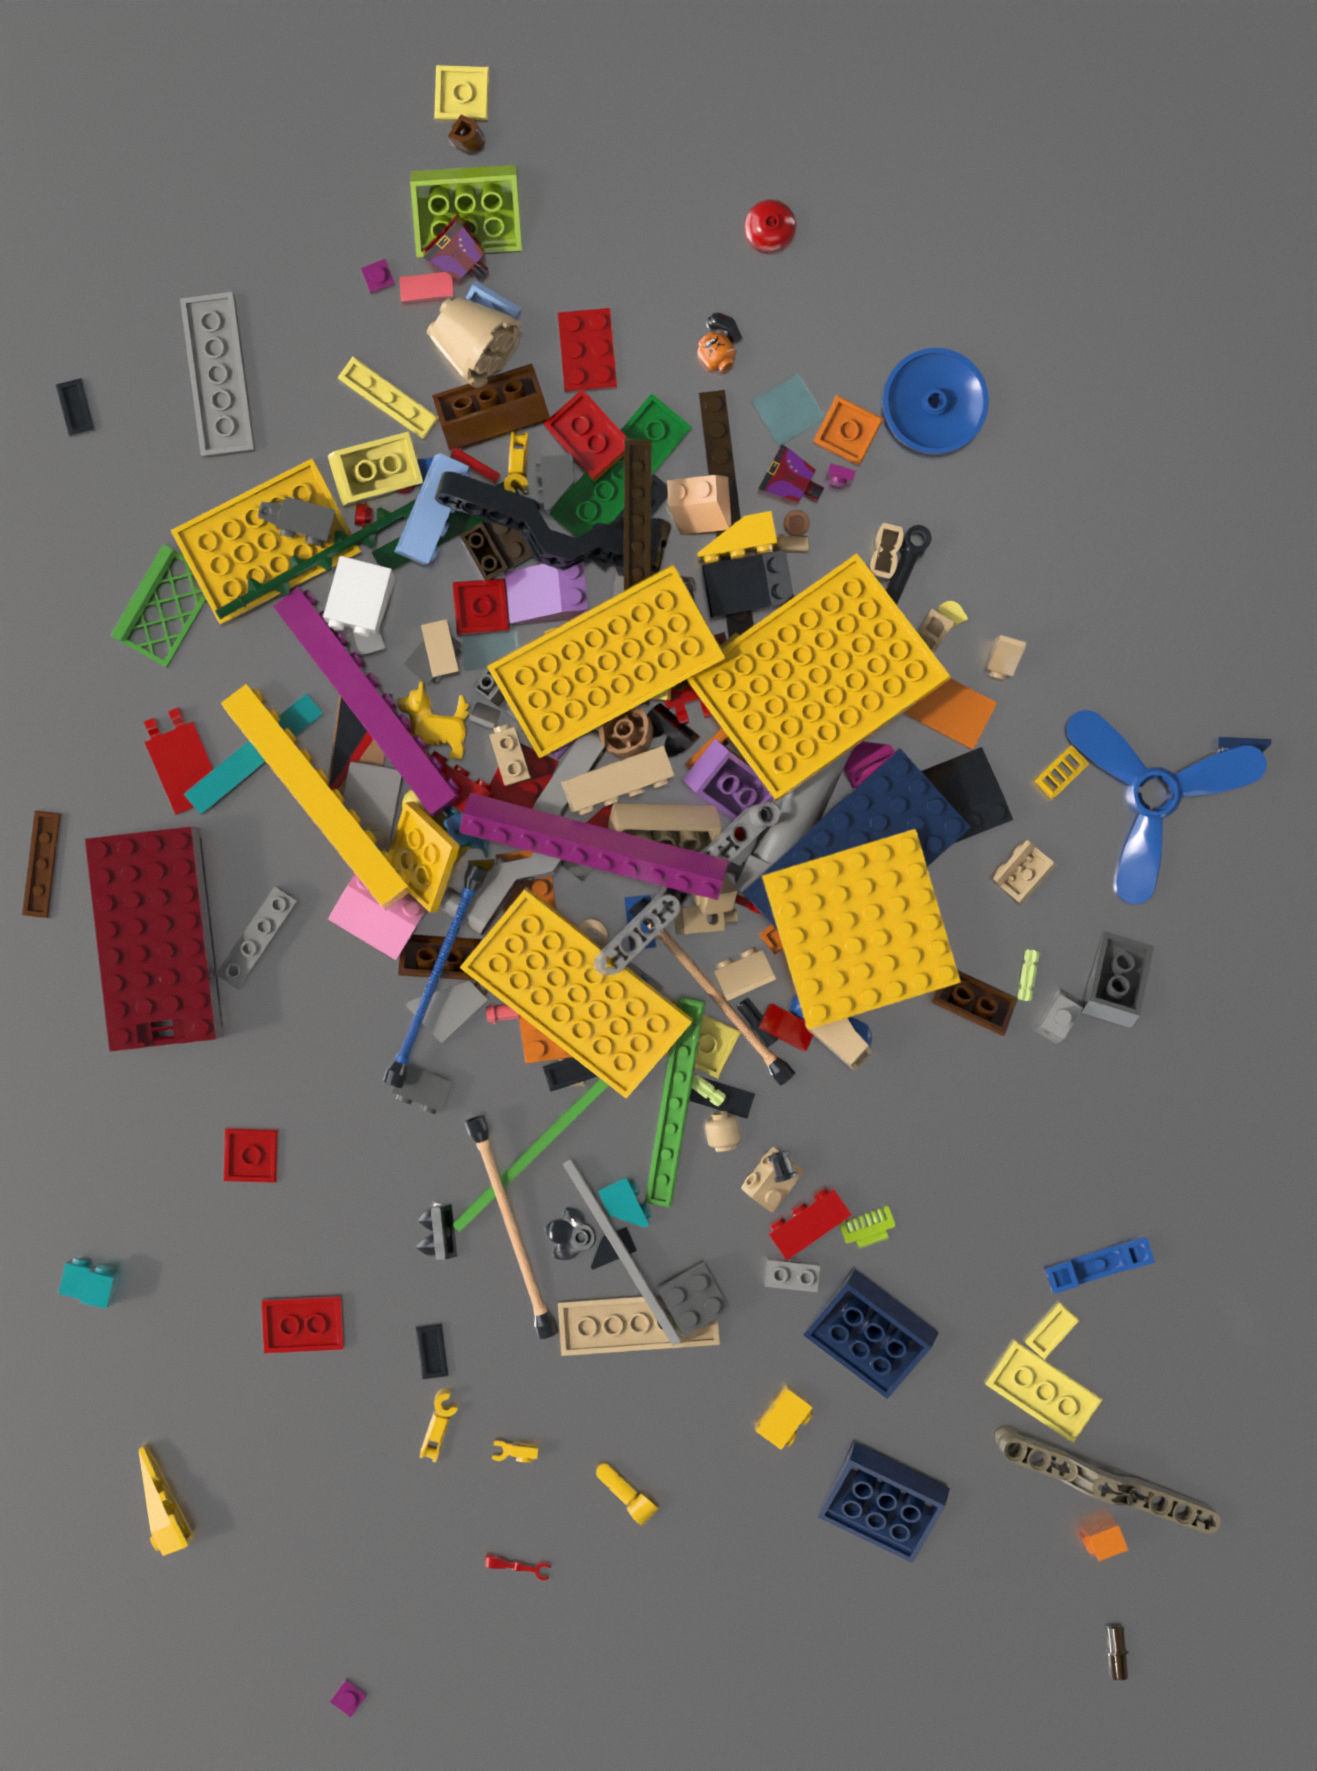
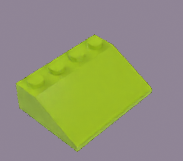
[410,165,522,257]

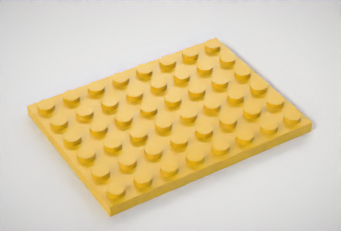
[686,553,951,802]

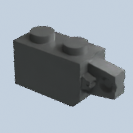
[258,497,335,546]

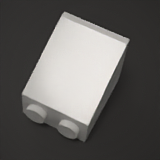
[323,556,395,637]

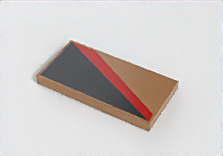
[327,693,393,794]

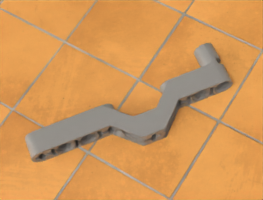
[439,729,610,935]
[594,802,780,975]

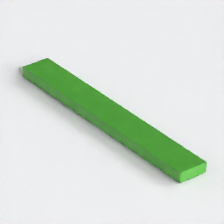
[645,996,706,1208]
[453,1079,609,1232]

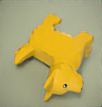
[397,681,470,759]

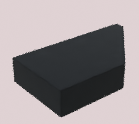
[591,1226,637,1270]

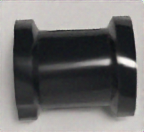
[767,1150,798,1183]

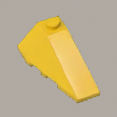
[139,1444,194,1556]

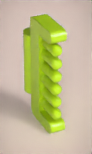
[839,1206,895,1249]

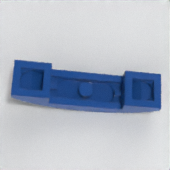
[1046,1237,1155,1294]

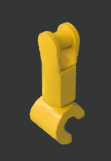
[504,431,528,493]
[419,1388,458,1462]
[596,1463,660,1526]

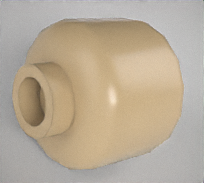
[705,1111,741,1152]

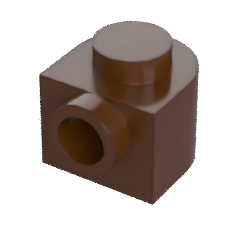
[448,114,485,152]

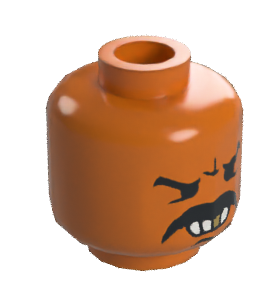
[698,332,737,372]

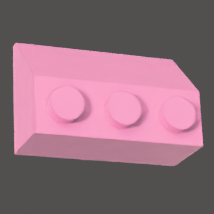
[328,874,427,960]

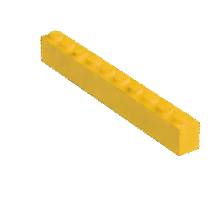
[221,684,410,911]

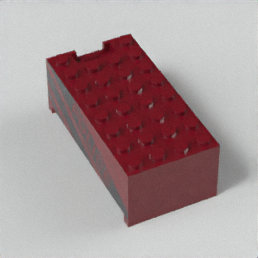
[85,826,223,1052]

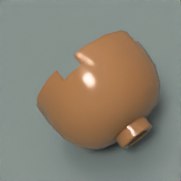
[599,706,654,759]

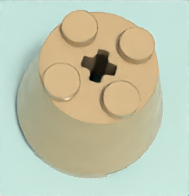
[427,297,522,388]

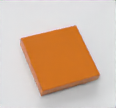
[813,395,884,467]

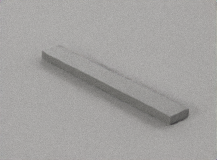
[563,1159,682,1346]

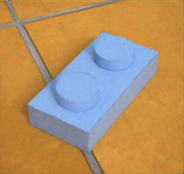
[465,281,521,319]

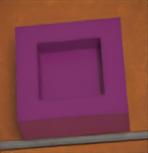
[361,259,395,294]
[330,1679,367,1717]

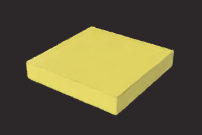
[435,65,489,122]

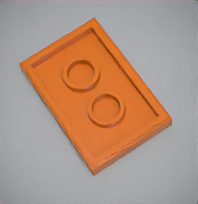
[903,679,997,750]

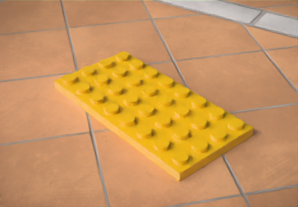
[487,564,725,758]
[460,887,693,1099]

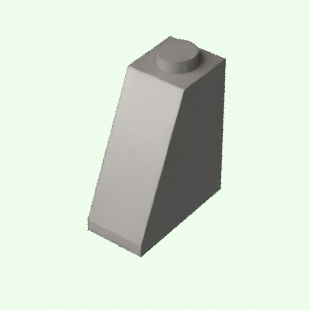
[406,980,488,1043]

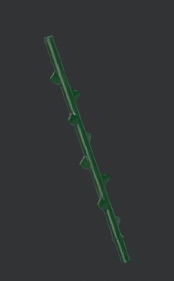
[215,498,417,620]

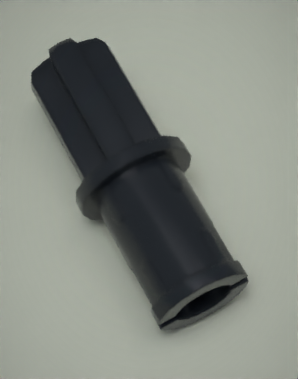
[737,998,778,1048]

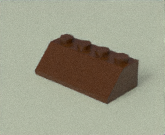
[432,363,550,450]

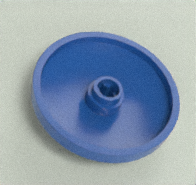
[882,348,989,455]

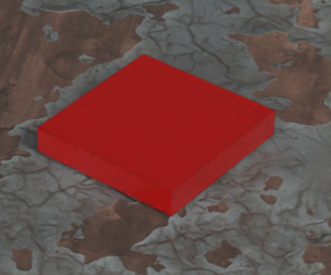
[452,578,510,636]
[223,1128,278,1183]

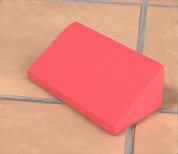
[399,272,455,304]

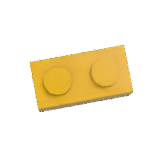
[755,1386,813,1450]

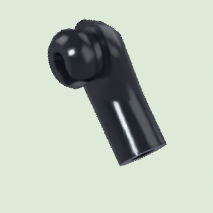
[707,312,743,344]

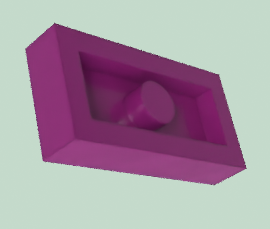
[825,463,856,488]

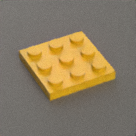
[388,801,460,912]

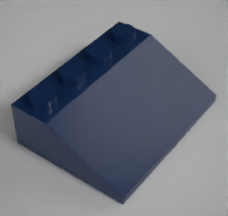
[803,1269,939,1399]
[818,1443,950,1563]

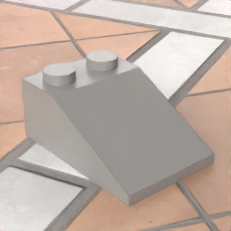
[342,761,402,852]

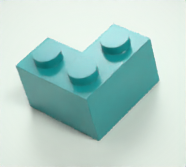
[58,1258,120,1309]

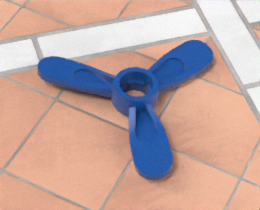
[1066,710,1267,904]

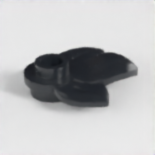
[545,1208,596,1260]

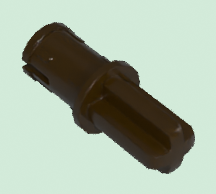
[1107,1627,1129,1681]

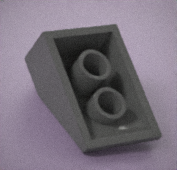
[1081,931,1154,1028]

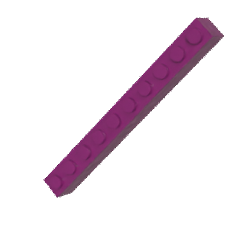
[273,587,460,817]
[460,793,729,900]

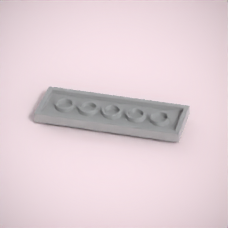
[180,292,254,457]

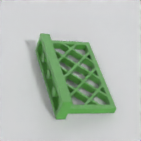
[110,544,206,667]

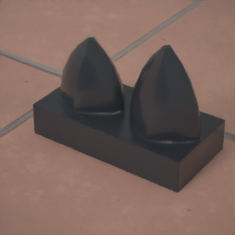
[647,703,700,758]
[416,1204,457,1260]

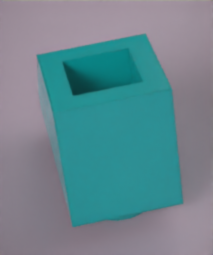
[598,1176,652,1228]

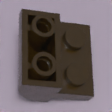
[460,520,533,581]

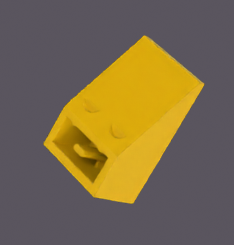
[697,511,777,564]

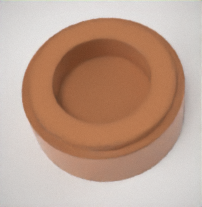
[783,510,810,536]

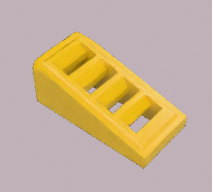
[1033,745,1089,800]

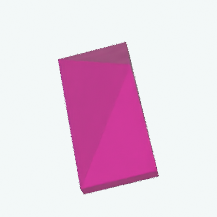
[844,741,894,789]

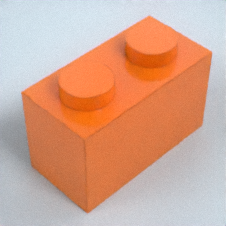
[1082,1517,1128,1561]

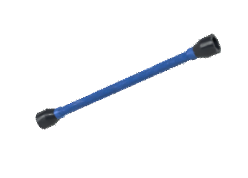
[382,863,489,1088]

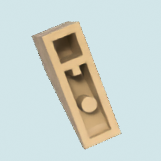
[985,635,1026,681]

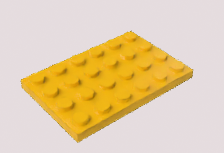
[171,458,361,625]

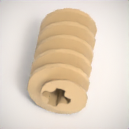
[577,919,608,947]

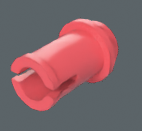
[485,1003,519,1025]

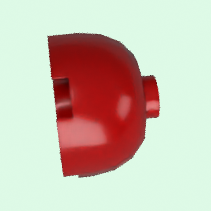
[744,199,797,254]

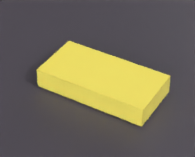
[1024,1302,1080,1360]

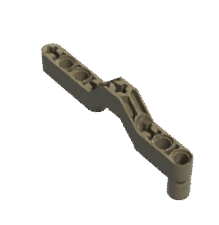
[994,1426,1221,1534]

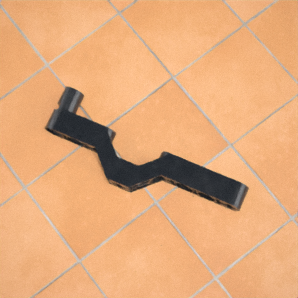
[435,471,671,575]

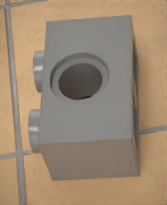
[764,1257,820,1292]

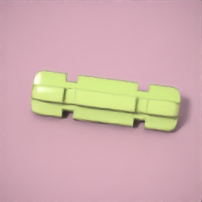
[1018,949,1040,1001]
[692,1074,726,1106]

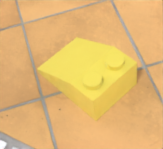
[328,431,423,507]

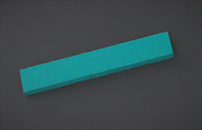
[184,693,323,815]

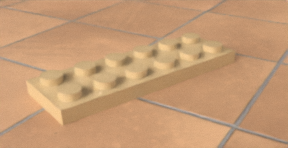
[558,1295,720,1356]

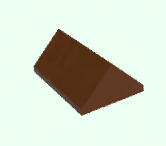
[398,935,482,981]
[929,970,1018,1036]

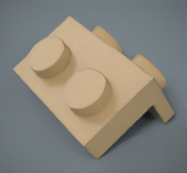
[993,840,1057,905]
[741,1147,805,1213]

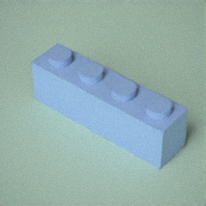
[394,453,469,565]

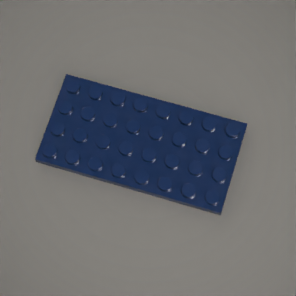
[742,748,971,931]

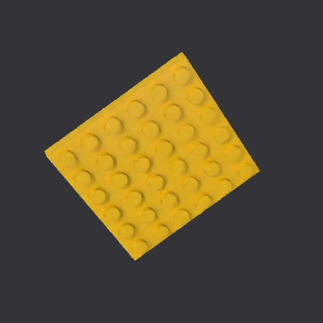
[762,829,961,1030]

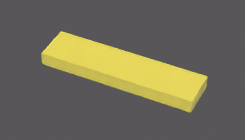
[338,357,439,440]

